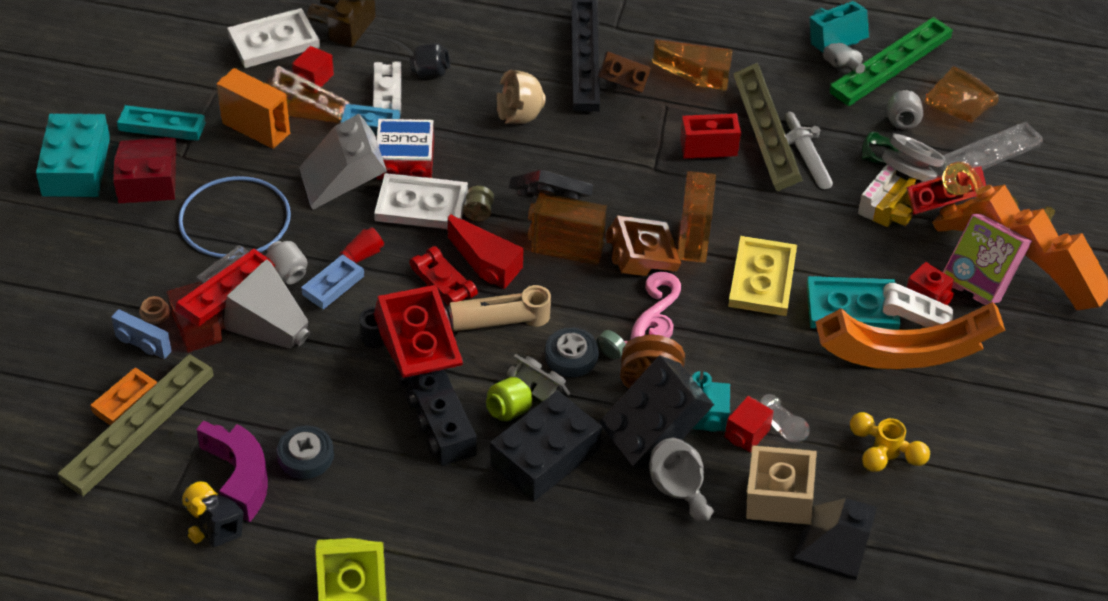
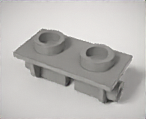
[507,354,570,401]

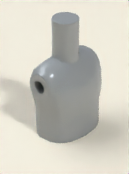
[823,43,865,74]

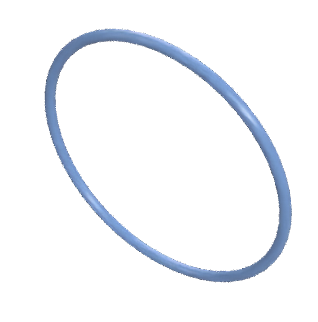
[178,176,291,259]

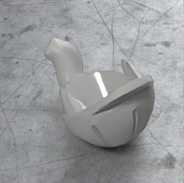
[649,438,714,521]

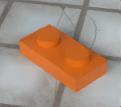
[90,367,157,426]

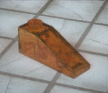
[653,39,733,90]
[266,66,350,123]

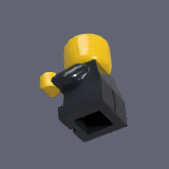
[182,482,244,548]

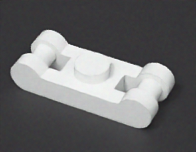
[373,62,401,114]
[883,283,953,328]

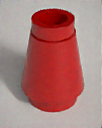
[340,227,384,263]

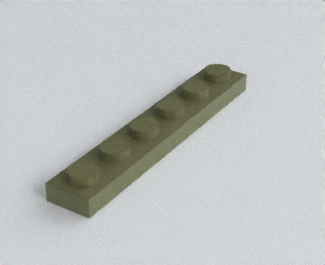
[733,63,803,191]
[58,354,214,496]

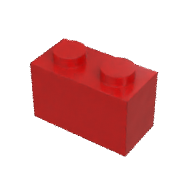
[680,114,741,158]

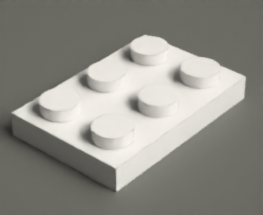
[228,8,320,68]
[374,173,468,229]

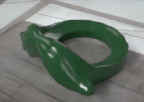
[862,132,899,166]

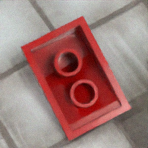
[374,285,463,378]

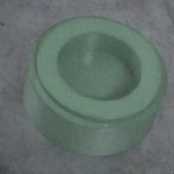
[596,330,625,359]

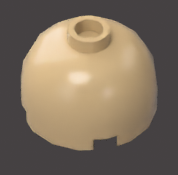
[497,70,545,125]

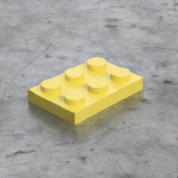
[728,236,797,316]

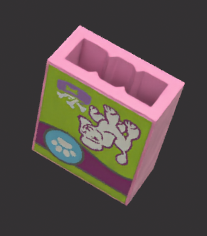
[943,214,1032,305]

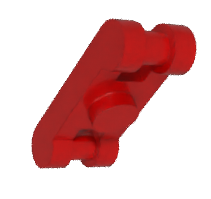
[409,246,478,306]

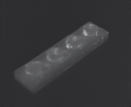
[941,122,1043,173]

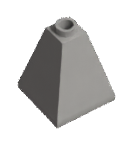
[223,259,310,349]

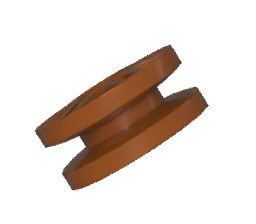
[620,334,685,388]

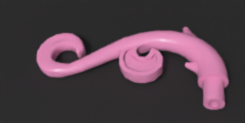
[624,272,681,344]

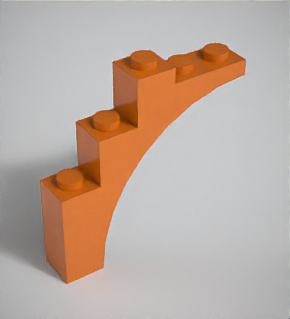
[932,184,1108,310]

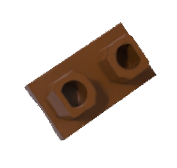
[597,51,651,93]

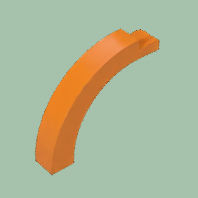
[815,302,1005,369]

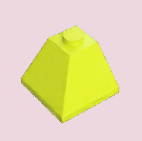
[316,538,386,601]

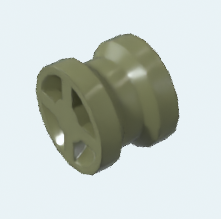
[463,186,494,221]

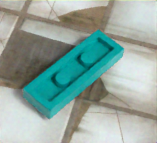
[117,105,206,141]

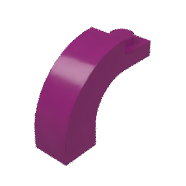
[196,420,268,523]

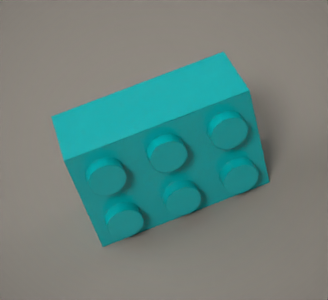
[36,114,110,197]

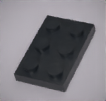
[508,170,593,201]

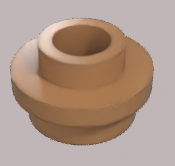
[139,296,170,324]

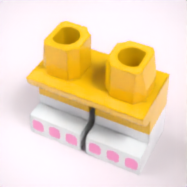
[858,164,916,227]

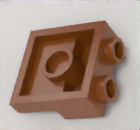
[605,215,681,276]

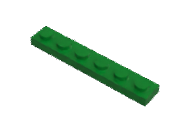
[829,17,953,106]

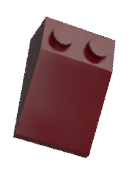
[113,137,176,204]

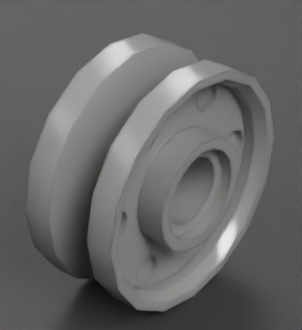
[882,134,945,181]

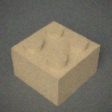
[746,446,817,525]

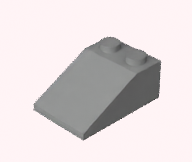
[299,114,387,209]

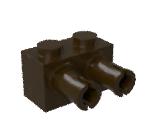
[307,0,376,48]

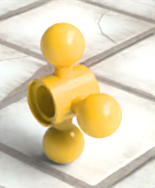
[850,412,930,472]

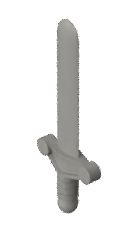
[785,112,833,189]

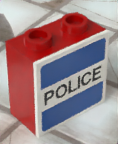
[376,119,434,179]

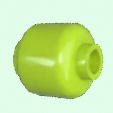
[486,377,532,422]

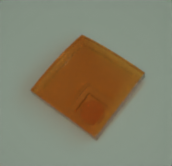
[925,66,999,123]

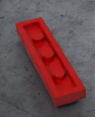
[175,249,275,327]

